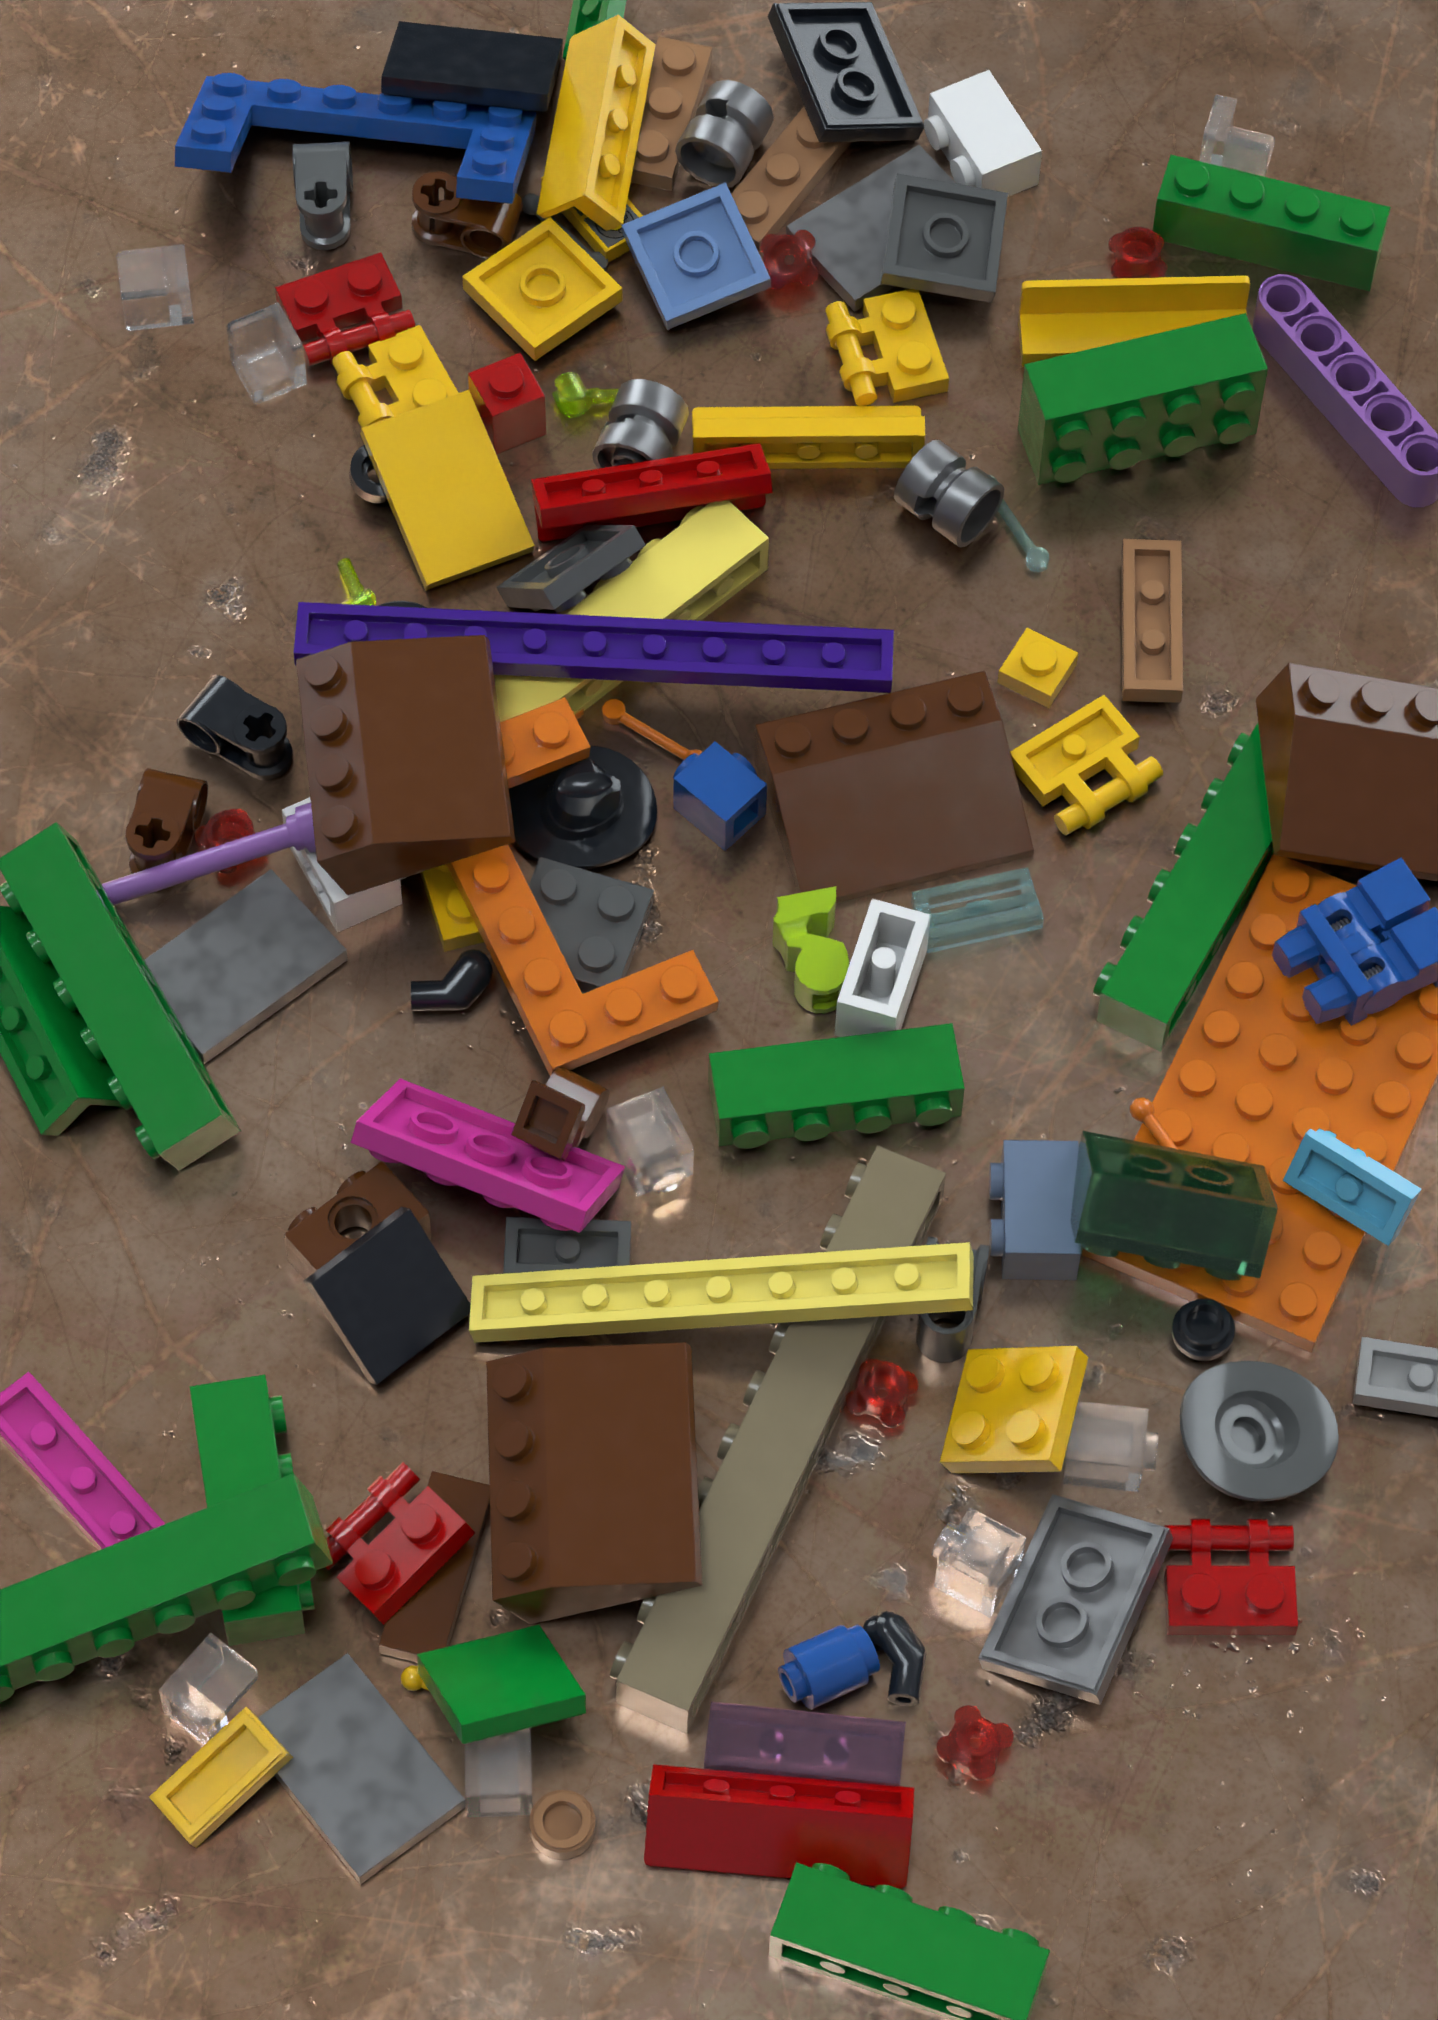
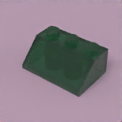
[1070,1131,1278,1280]

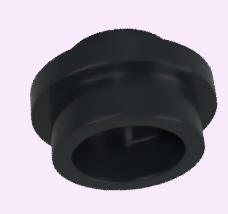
[1171,1299,1235,1361]

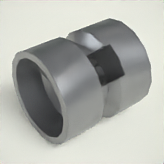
[675,80,774,187]
[592,379,689,469]
[894,440,1005,547]

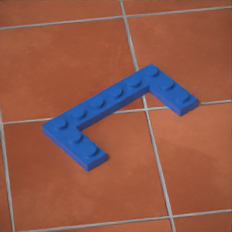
[175,73,536,204]

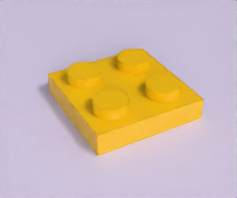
[462,217,623,361]
[940,1346,1088,1473]

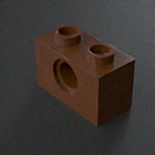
[284,1161,432,1279]

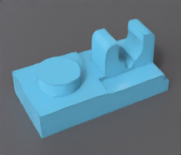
[1282,1128,1422,1246]

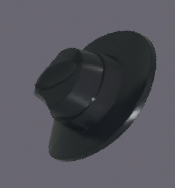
[509,746,657,869]

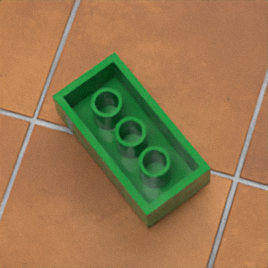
[1017,313,1268,485]

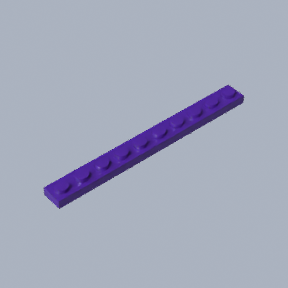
[294,602,894,693]

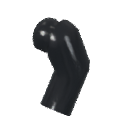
[411,949,493,1011]
[863,1611,926,1706]

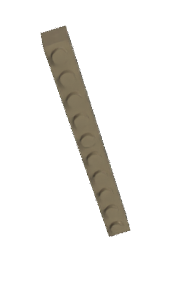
[610,1145,946,1734]

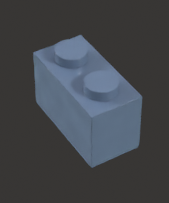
[989,1140,1081,1280]

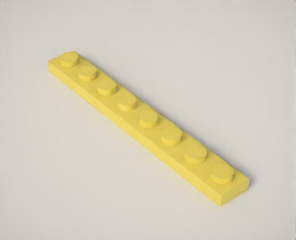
[469,1242,974,1343]

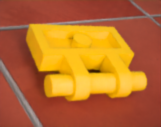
[825,289,949,406]
[332,325,458,428]
[1010,695,1163,835]

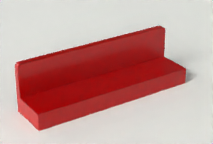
[531,443,773,542]
[644,1764,915,1888]

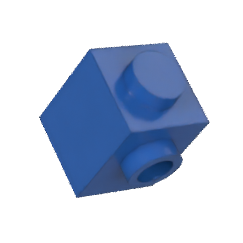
[673,741,767,851]

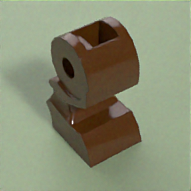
[511,1067,610,1161]

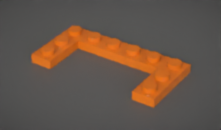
[446,697,719,1076]

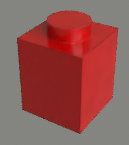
[468,353,546,455]

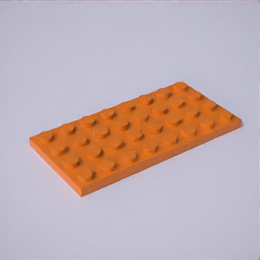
[1082,853,1438,1353]

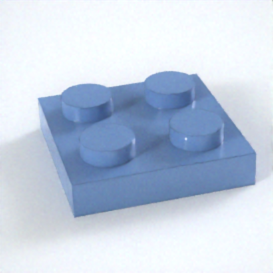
[622,182,771,330]

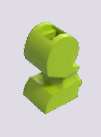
[772,886,849,1013]

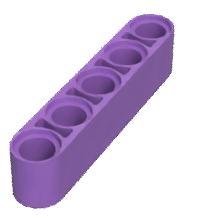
[1253,274,1438,507]

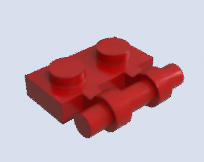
[275,252,416,366]
[325,1462,475,1625]
[1164,1519,1298,1635]

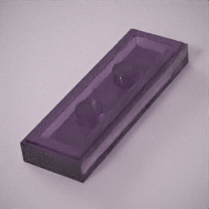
[704,1702,906,1786]

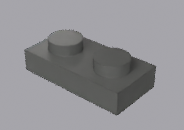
[503,1217,631,1274]

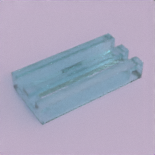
[911,867,1044,953]

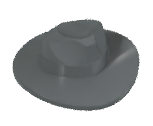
[1180,1361,1339,1501]

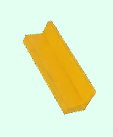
[537,15,656,231]
[1018,276,1250,367]
[692,406,925,469]

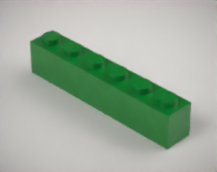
[1093,723,1274,1052]
[0,822,241,1171]
[0,1473,333,1702]

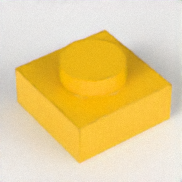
[997,628,1078,708]

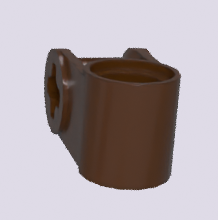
[412,172,523,259]
[125,768,208,874]

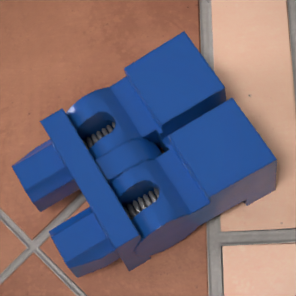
[1272,857,1438,1026]

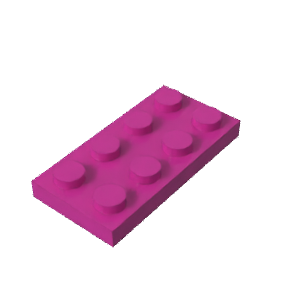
[351,1078,625,1233]

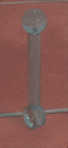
[988,474,1049,573]

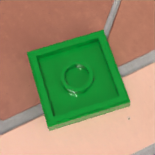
[417,1624,586,1744]

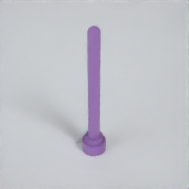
[102,802,316,905]

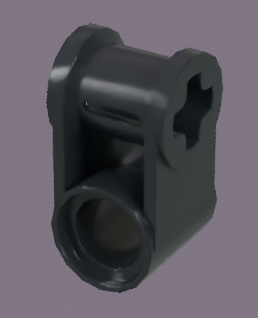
[177,675,293,780]

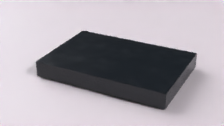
[767,2,924,143]
[381,21,563,112]

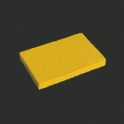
[360,389,535,591]

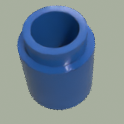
[778,1624,880,1709]

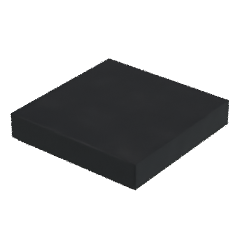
[304,1206,471,1385]

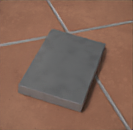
[786,145,956,312]
[145,869,348,1064]
[978,1494,1173,1705]
[258,1653,466,1885]

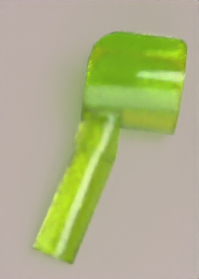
[552,372,620,418]
[337,558,376,606]

